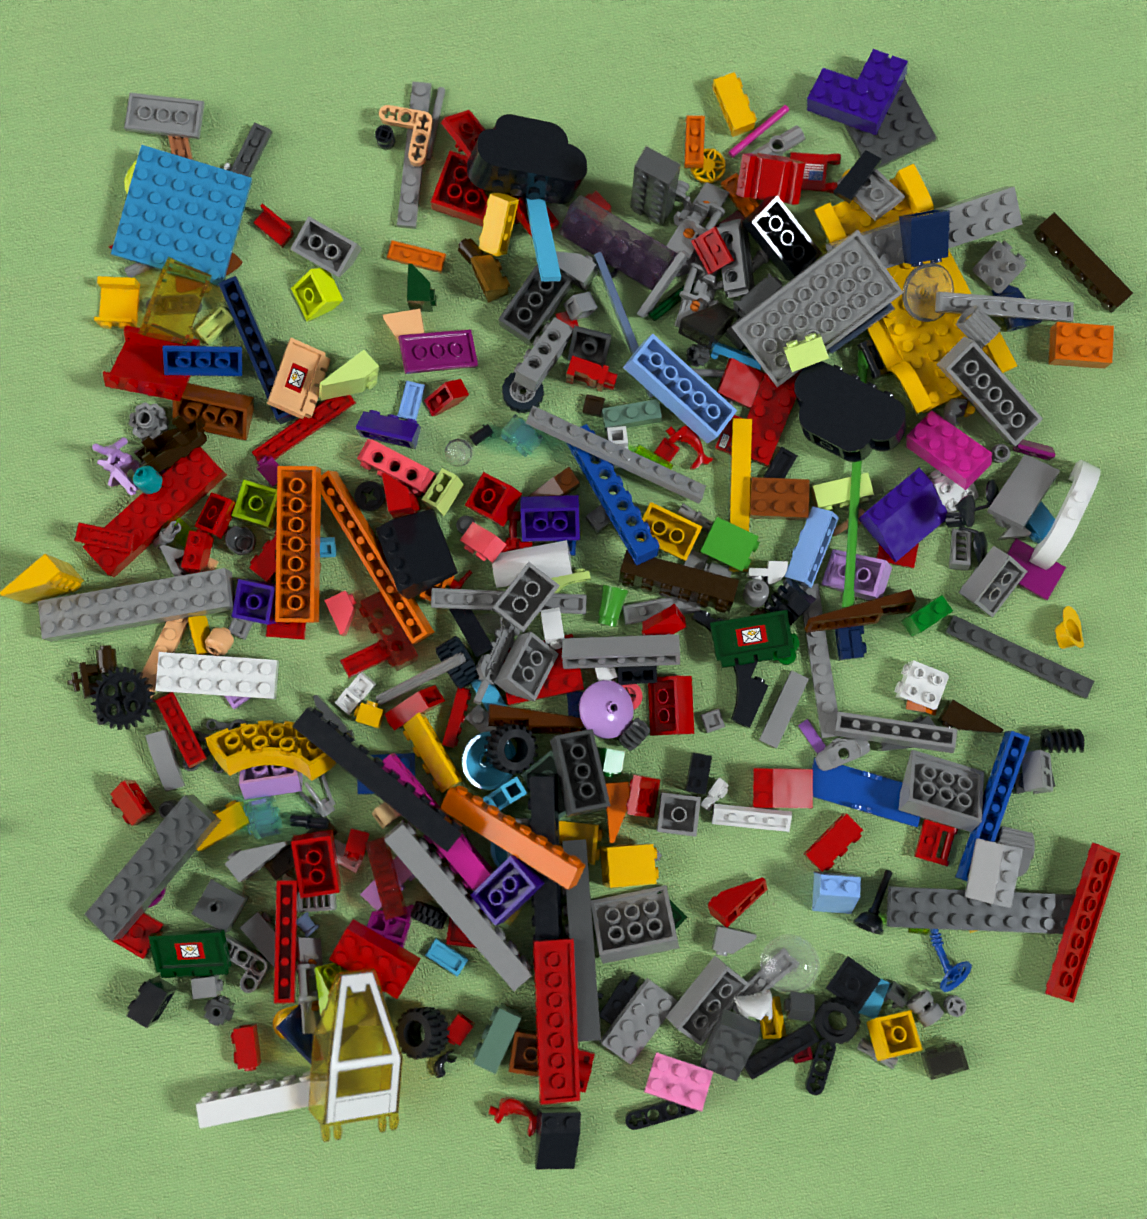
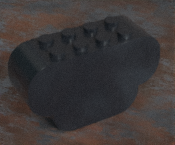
[467,114,587,204]
[794,362,906,462]

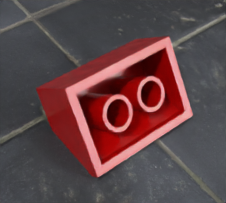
[382,473,420,519]
[648,676,694,736]

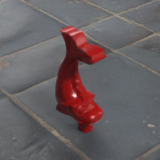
[666,425,713,470]
[488,1096,537,1137]

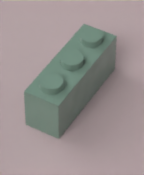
[602,399,662,432]

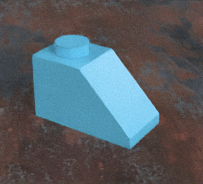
[471,678,507,711]

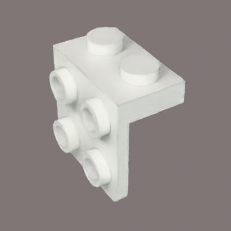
[927,470,978,512]
[895,660,949,710]

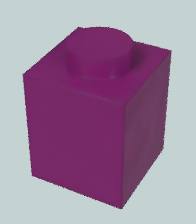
[256,455,280,487]

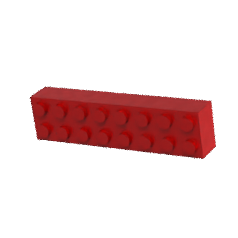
[83,447,227,578]

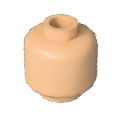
[205,627,234,656]

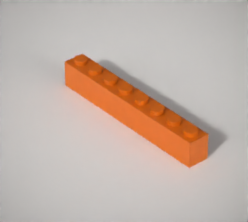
[440,786,586,890]

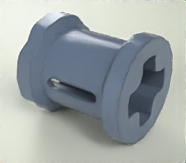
[297,912,320,938]

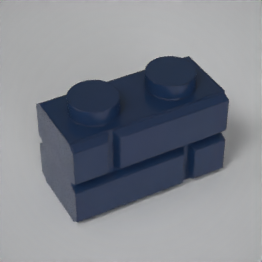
[835,625,867,661]

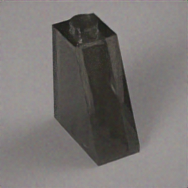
[678,303,736,350]

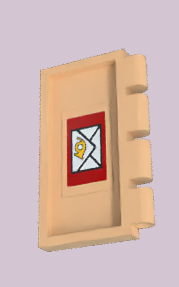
[267,338,331,419]

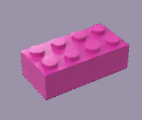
[906,411,992,490]

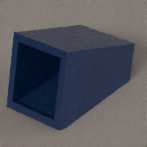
[899,209,950,267]

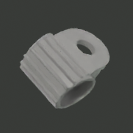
[956,305,1001,349]
[995,826,1035,877]

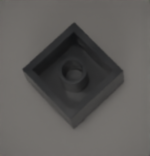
[127,976,177,1028]

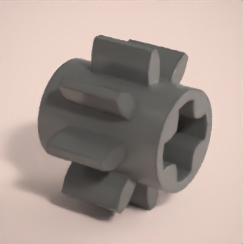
[686,343,710,367]

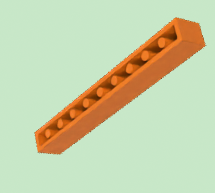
[321,470,435,644]

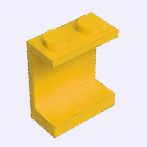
[94,276,140,329]
[559,821,602,865]

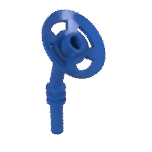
[929,929,972,992]

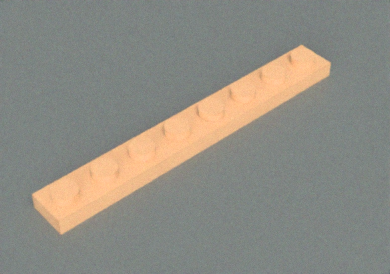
[133,557,219,699]

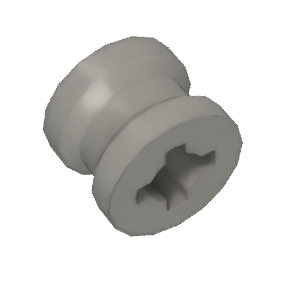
[675,180,689,202]
[943,995,966,1017]

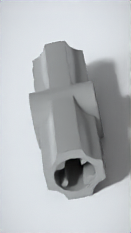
[751,125,805,156]

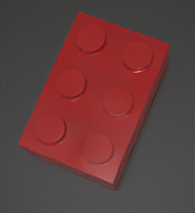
[291,830,341,898]

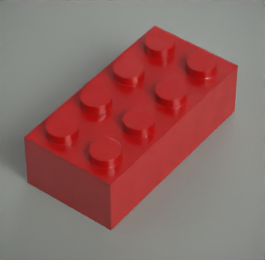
[329,919,421,999]

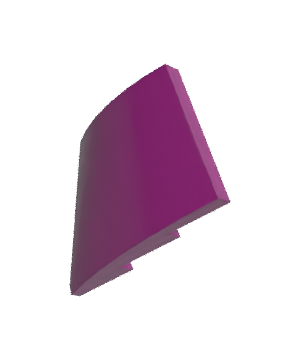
[367,905,414,948]

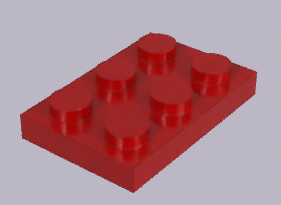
[626,775,660,818]

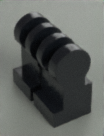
[764,578,816,626]

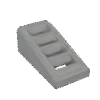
[949,528,972,570]
[297,892,337,912]

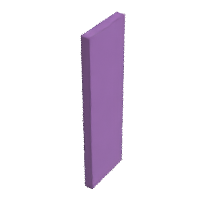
[798,719,826,754]

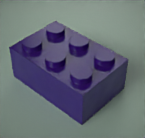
[521,495,580,542]
[470,855,545,926]

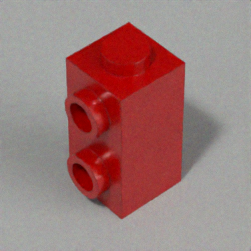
[181,529,214,573]
[641,604,686,636]
[231,1023,262,1071]

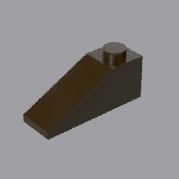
[937,699,1004,733]

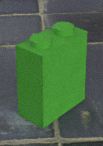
[699,517,760,572]

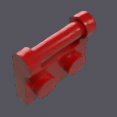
[914,819,958,867]

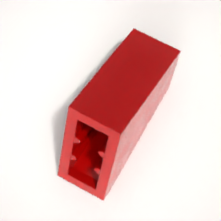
[384,685,445,731]

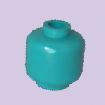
[133,465,163,494]

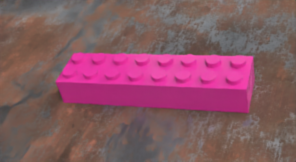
[383,753,494,891]

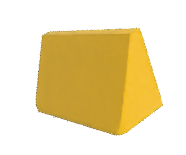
[188,616,210,655]
[760,996,786,1039]

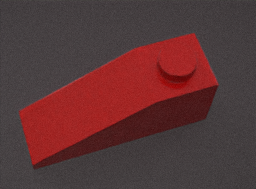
[708,877,768,928]

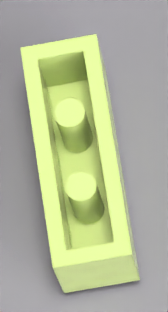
[810,473,874,511]

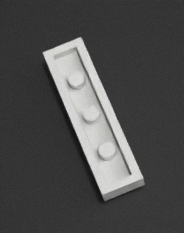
[712,804,792,832]

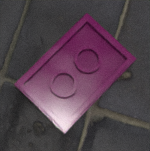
[1006,538,1066,601]

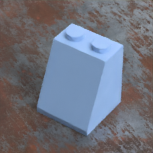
[812,872,861,914]

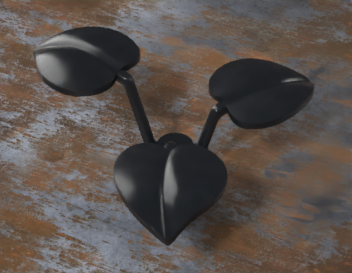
[946,479,999,566]

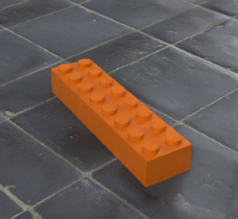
[275,466,321,622]

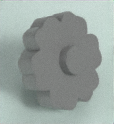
[129,402,169,440]

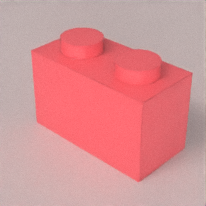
[460,522,506,563]

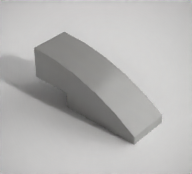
[145,730,185,791]

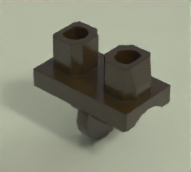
[67,662,99,699]

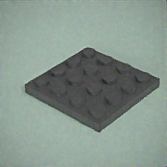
[844,78,937,169]

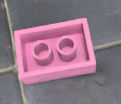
[644,1053,713,1112]

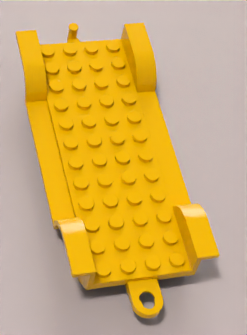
[814,164,1017,417]

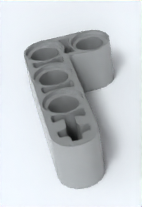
[203,926,271,993]

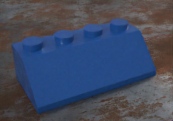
[163,345,242,376]

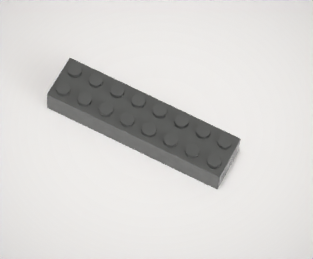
[84,795,221,941]

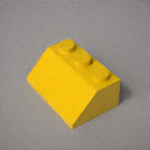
[638,502,702,561]

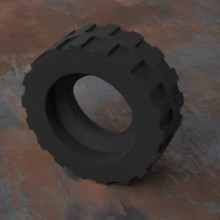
[814,997,861,1044]

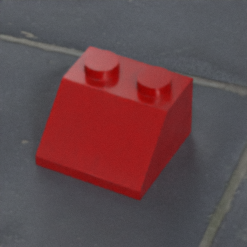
[195,492,236,539]
[110,780,156,826]

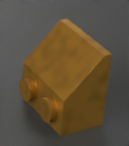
[470,255,510,303]

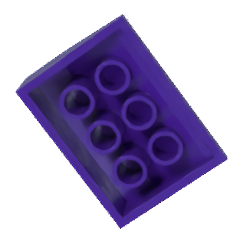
[858,467,948,562]

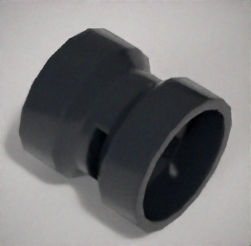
[375,125,396,150]

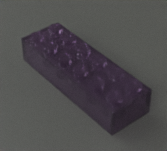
[559,195,677,291]

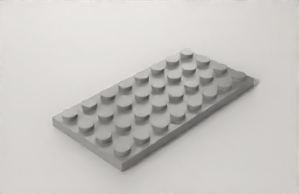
[731,229,903,387]

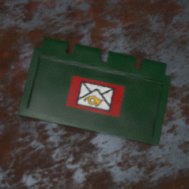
[710,610,794,668]
[148,929,231,978]

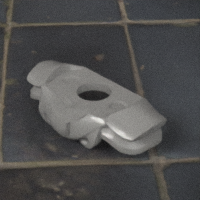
[816,737,870,771]

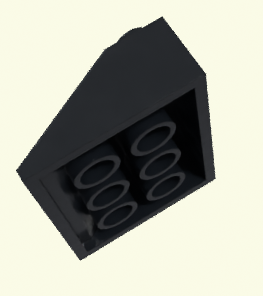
[375,509,458,600]

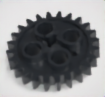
[90,667,156,730]

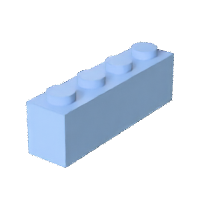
[784,506,839,588]

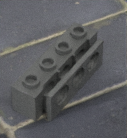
[717,219,755,301]

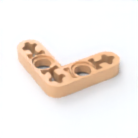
[379,105,433,167]

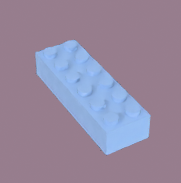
[623,334,737,444]

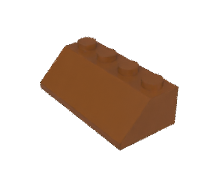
[173,383,254,440]

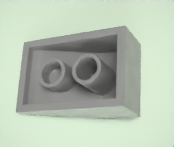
[556,251,598,292]
[225,840,291,882]

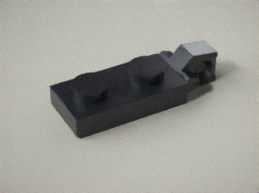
[599,972,639,1025]

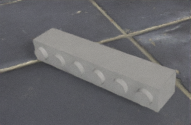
[562,634,680,669]
[835,712,958,753]

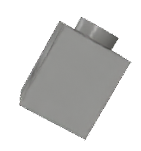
[563,292,598,321]
[191,975,223,999]

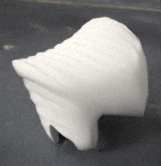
[734,989,773,1020]

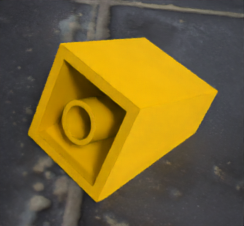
[600,843,659,888]

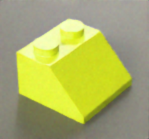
[291,268,343,321]

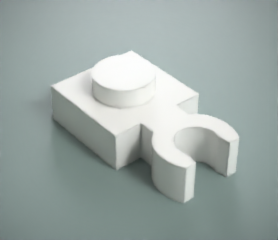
[701,778,729,811]

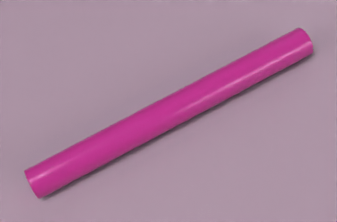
[729,105,789,158]

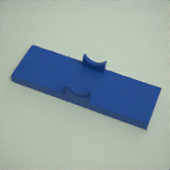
[811,757,920,827]

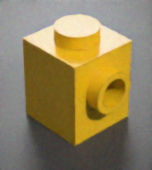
[354,700,385,728]

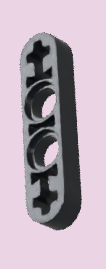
[625,1100,697,1130]

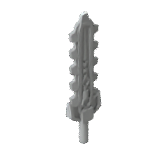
[473,617,520,704]

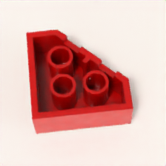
[431,151,488,227]

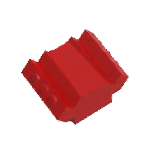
[736,153,805,205]

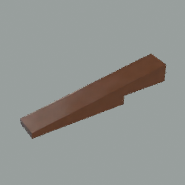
[805,589,916,633]
[488,704,587,734]

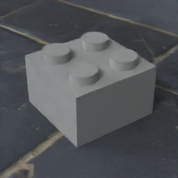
[656,792,701,836]

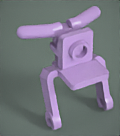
[92,438,140,495]

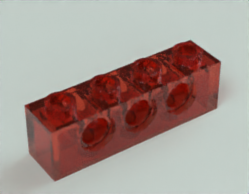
[359,591,419,671]
[365,837,408,920]

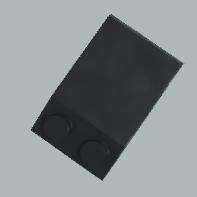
[535,1107,581,1170]

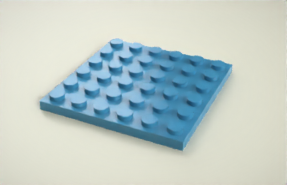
[111,145,253,287]

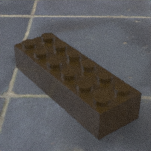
[619,550,739,613]

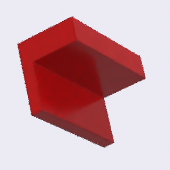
[253,203,295,248]

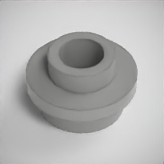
[991,444,1010,463]

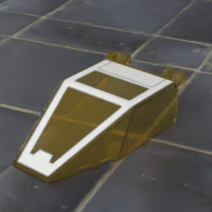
[308,969,403,1142]

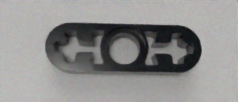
[805,1038,836,1095]

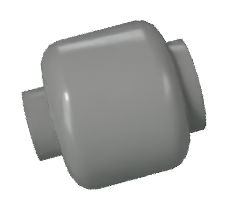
[743,579,769,607]

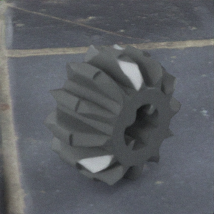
[617,718,650,751]

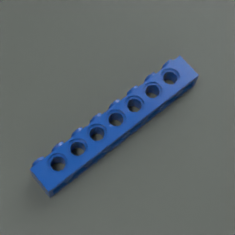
[566,424,660,565]
[955,731,1030,882]

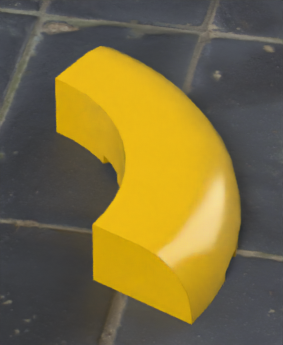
[205,720,337,781]

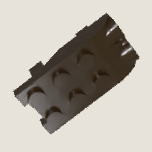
[134,415,207,473]

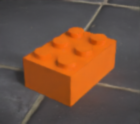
[1048,322,1114,369]

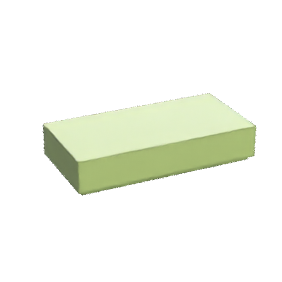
[195,305,235,345]

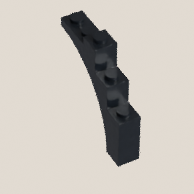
[691,610,769,728]

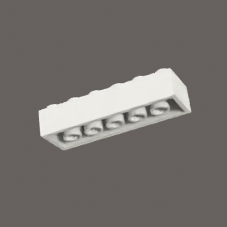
[155,652,279,699]
[196,1071,325,1129]

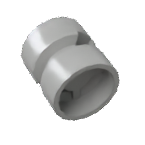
[906,989,944,1027]

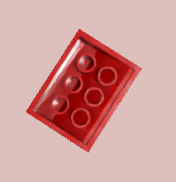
[503,634,584,706]

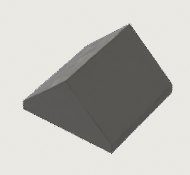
[568,326,612,368]

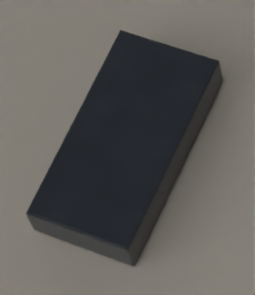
[763,446,798,478]

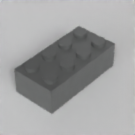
[498,263,573,346]
[550,729,611,817]

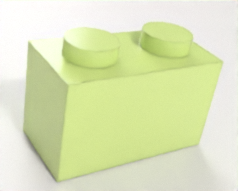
[783,333,829,372]
[421,468,464,516]

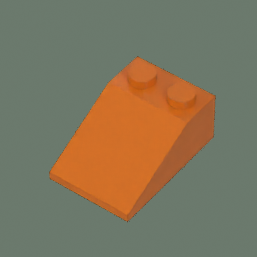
[605,781,631,843]

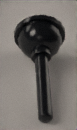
[853,870,892,935]

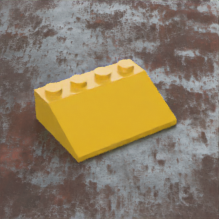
[0,554,84,604]
[403,712,463,793]

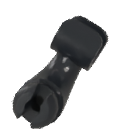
[433,1049,457,1078]

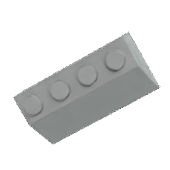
[666,956,750,1046]

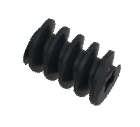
[1040,728,1085,753]

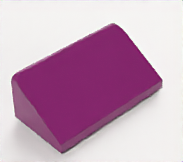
[1013,439,1055,461]

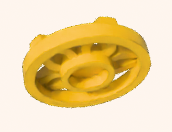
[691,149,726,184]

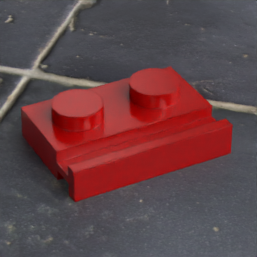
[691,227,734,275]

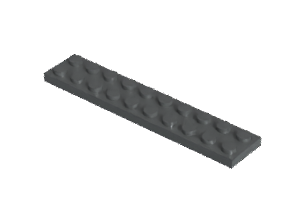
[887,886,1075,934]

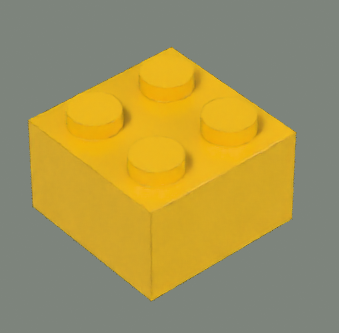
[866,1010,923,1061]

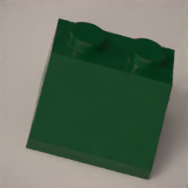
[407,263,437,312]

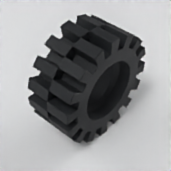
[410,901,448,929]

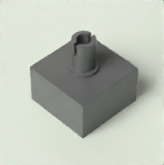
[191,878,249,933]

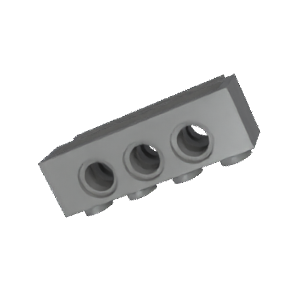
[514,317,574,392]

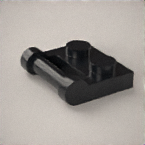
[857,340,894,380]

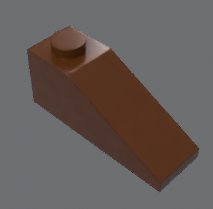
[527,467,580,497]

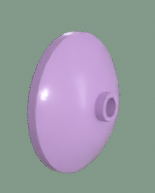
[579,680,633,739]

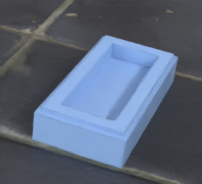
[397,380,425,421]

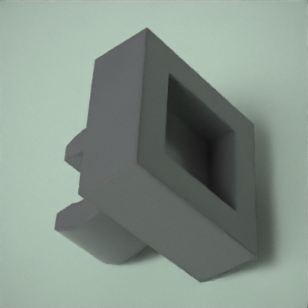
[884,981,909,1009]

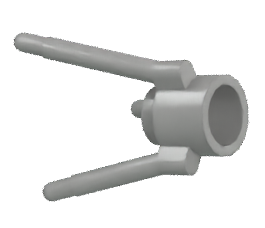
[299,774,336,817]

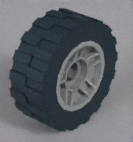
[502,372,544,414]

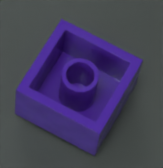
[232,578,276,625]

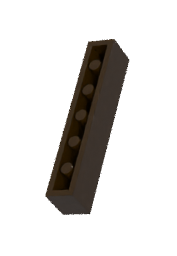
[1033,212,1133,313]

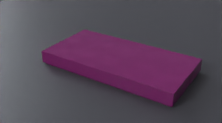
[398,329,478,374]

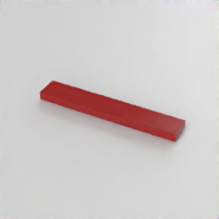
[252,395,356,461]

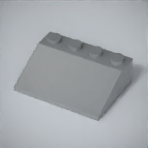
[899,750,984,832]
[591,885,679,964]

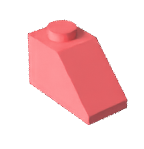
[324,591,357,636]

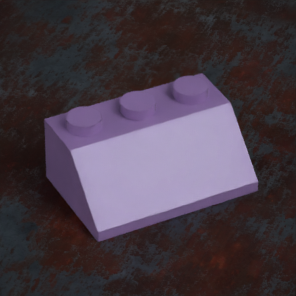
[239,765,303,800]

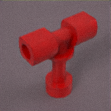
[501,511,532,553]

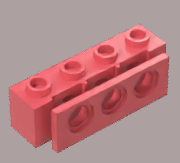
[357,439,437,497]

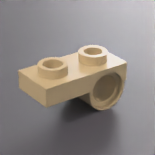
[372,802,401,829]

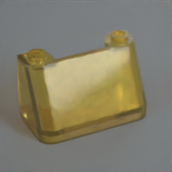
[138,257,213,345]

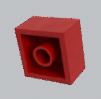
[465,472,522,527]

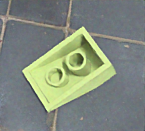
[319,350,379,400]

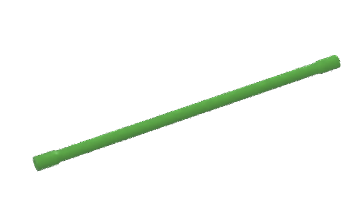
[842,350,869,608]

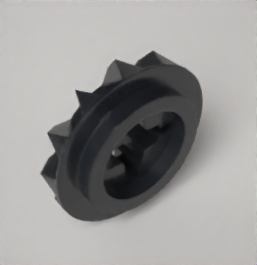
[354,481,385,512]

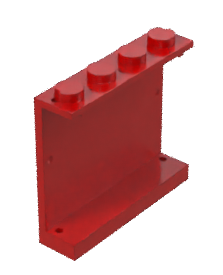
[103,325,200,401]

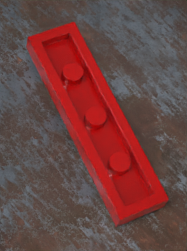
[156,692,207,768]

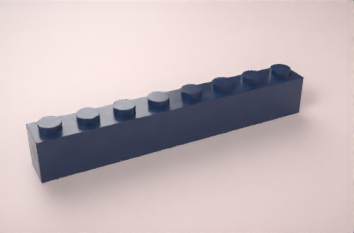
[218,276,298,425]

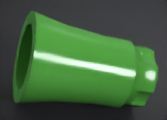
[598,585,629,627]

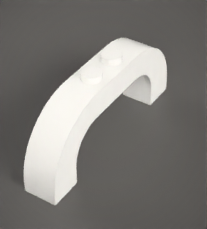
[1029,460,1100,570]

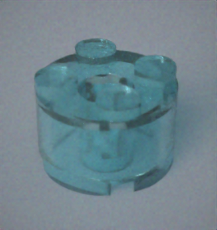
[500,414,544,457]
[244,796,282,840]

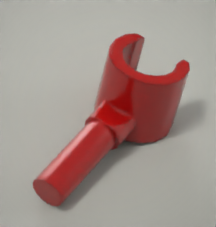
[449,570,472,589]

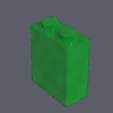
[901,595,953,636]

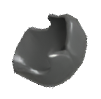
[943,398,968,427]
[225,526,256,555]

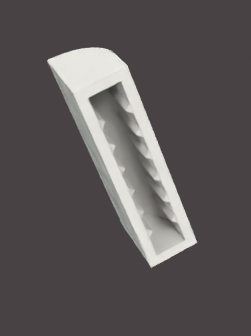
[492,540,572,588]

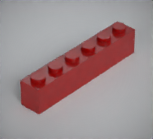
[274,881,298,1003]

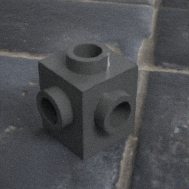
[204,995,235,1026]

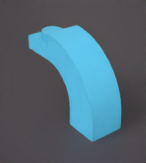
[483,777,527,810]

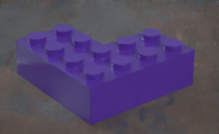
[807,49,908,135]

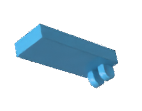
[711,341,761,369]

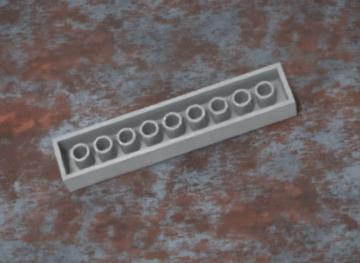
[825,186,1023,269]
[38,568,235,642]
[384,820,532,991]

